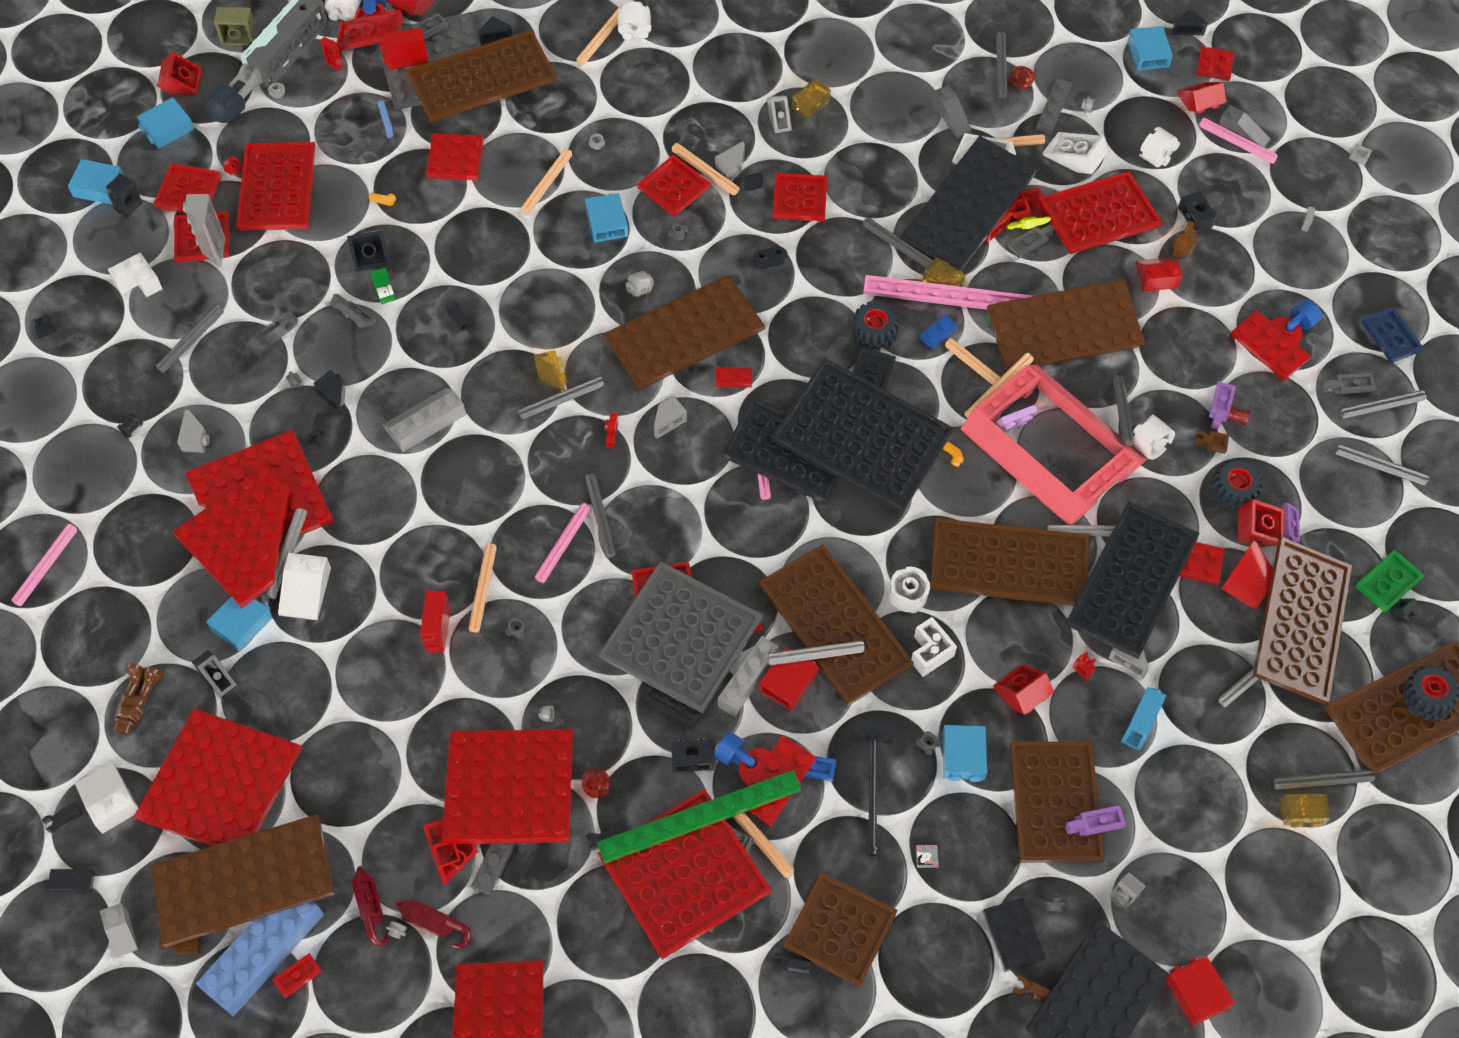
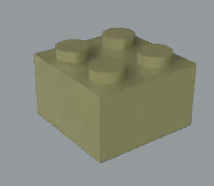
[214,7,257,46]

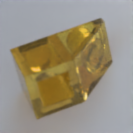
[923,257,966,287]
[534,350,567,391]

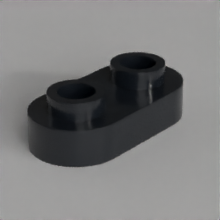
[753,246,788,269]

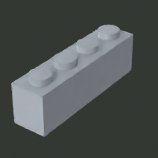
[718,636,779,717]

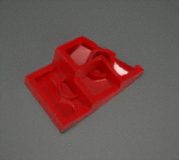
[1008,187,1046,220]
[1221,541,1273,610]
[423,819,478,885]

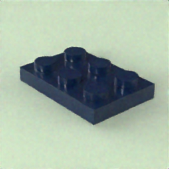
[1361,306,1424,364]

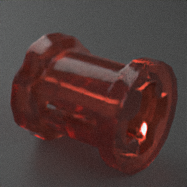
[1227,405,1251,426]

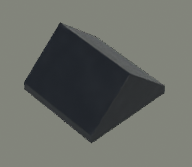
[347,229,390,272]

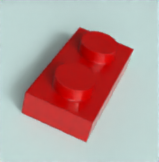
[320,36,343,71]
[715,367,752,388]
[272,953,322,999]

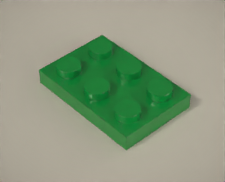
[1355,550,1425,613]

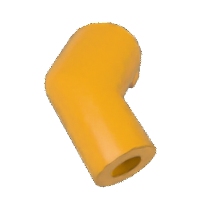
[369,193,396,206]
[943,442,964,467]

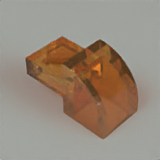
[1172,221,1199,259]

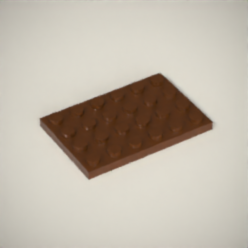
[1010,741,1105,863]

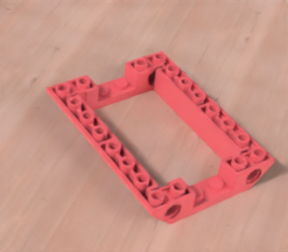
[961,365,1147,525]

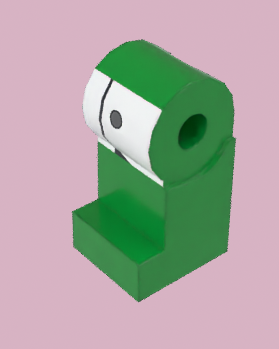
[370,268,395,305]

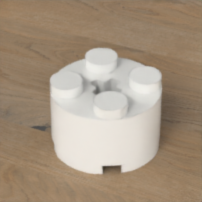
[324,0,361,21]
[617,2,651,40]
[1139,127,1180,167]
[1132,415,1175,460]
[889,567,930,613]

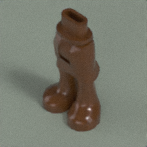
[113,662,163,735]

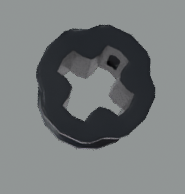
[117,413,143,438]

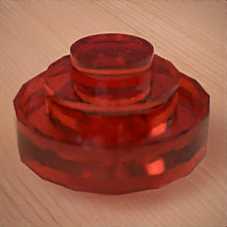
[1010,66,1035,89]
[582,767,610,798]

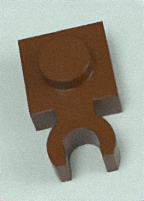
[1194,431,1229,454]

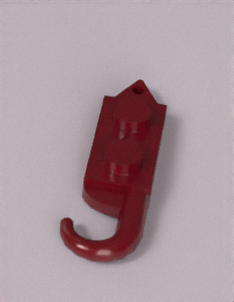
[351,865,390,946]
[395,899,471,949]

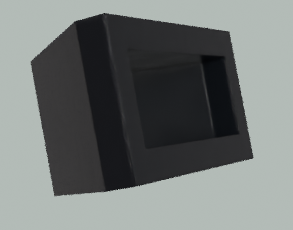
[1171,9,1208,36]
[478,16,513,45]

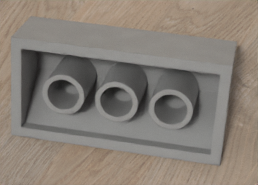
[183,194,225,267]
[383,388,466,452]

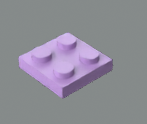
[995,405,1037,433]

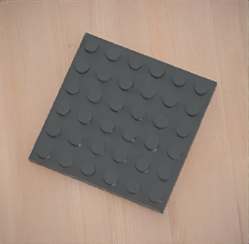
[377,12,481,110]
[599,561,763,714]

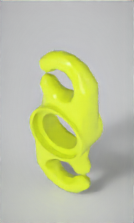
[1007,216,1051,230]

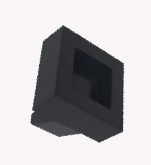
[31,314,56,338]
[1389,598,1419,622]

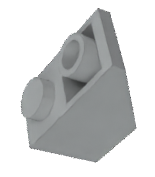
[1109,873,1146,910]

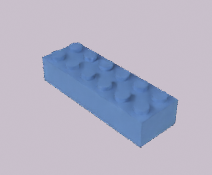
[196,902,324,1017]

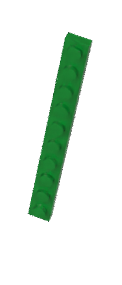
[597,770,801,864]

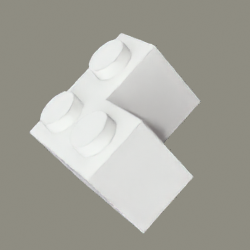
[108,253,162,297]
[911,617,957,677]

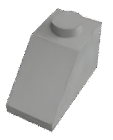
[767,95,792,133]
[715,141,745,180]
[654,396,687,439]
[177,410,209,453]
[1109,648,1149,679]
[100,903,138,957]

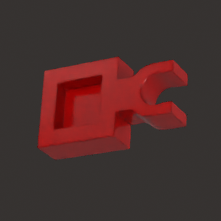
[605,412,618,448]
[1072,651,1096,681]

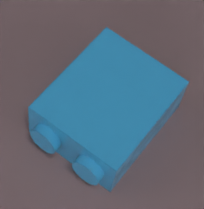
[1128,26,1173,71]
[137,97,194,149]
[68,159,125,205]
[585,193,628,243]
[206,597,272,652]
[1121,687,1167,751]
[942,725,987,782]

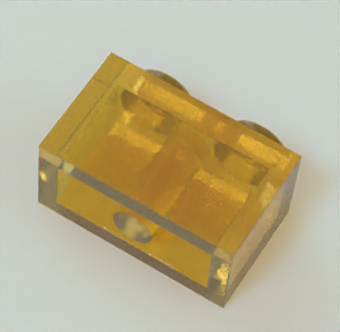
[792,79,831,119]
[1279,794,1330,828]

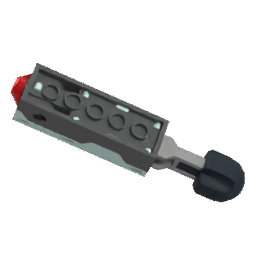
[206,0,328,123]

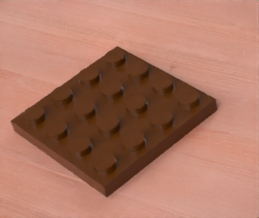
[783,872,898,988]

